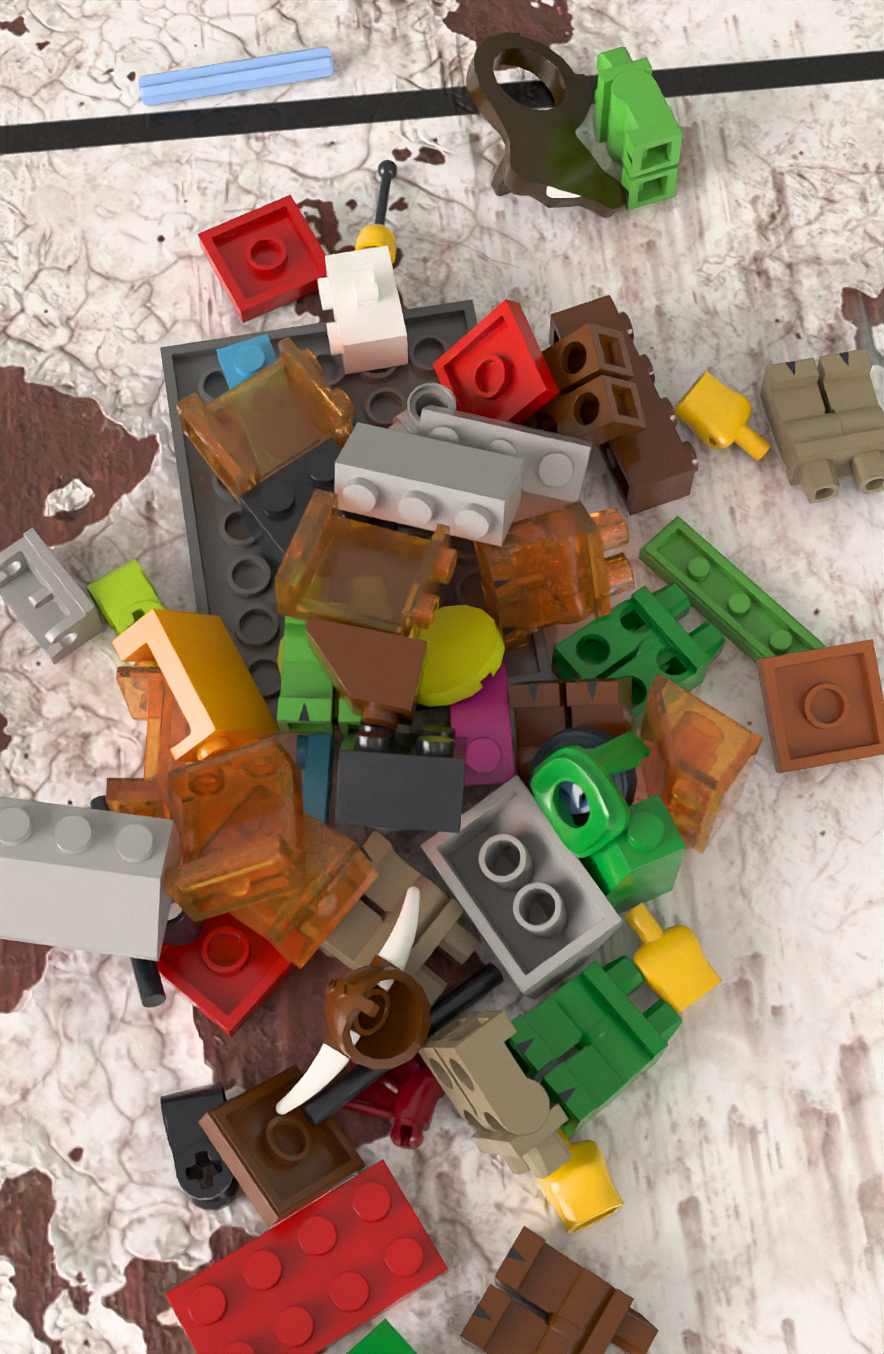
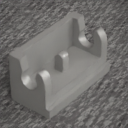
[0,528,104,664]

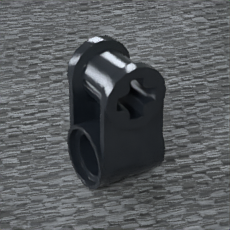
[160,1082,239,1211]

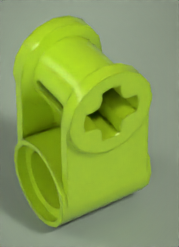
[85,558,166,669]

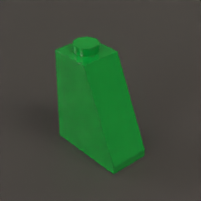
[578,794,687,914]

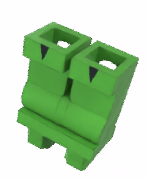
[594,46,683,211]
[277,579,393,735]

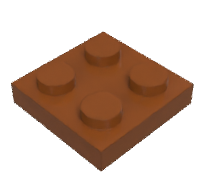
[756,639,884,773]

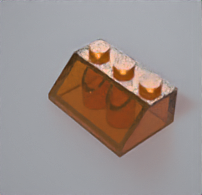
[639,673,763,854]

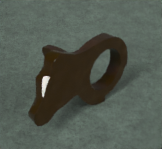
[466,32,626,218]

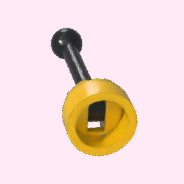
[355,160,398,264]

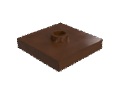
[198,1065,366,1228]

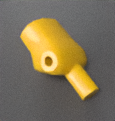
[674,370,771,461]
[624,902,723,1014]
[537,1127,625,1235]

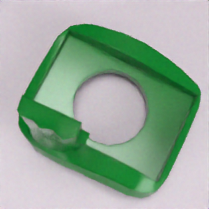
[530,730,651,858]

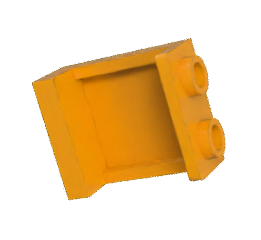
[112,609,280,766]

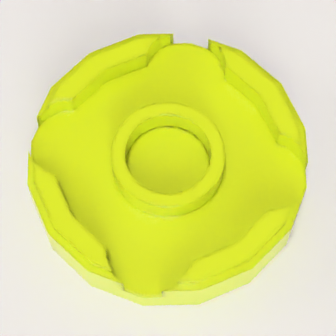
[402,605,505,707]

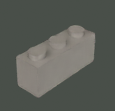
[334,422,524,547]

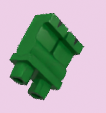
[551,583,726,733]
[504,955,682,1139]

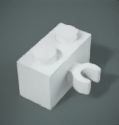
[318,245,408,374]

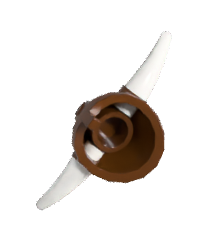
[276,886,431,1115]

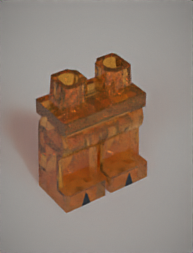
[474,501,635,652]

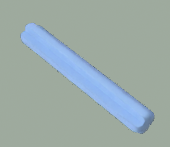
[138,46,334,106]

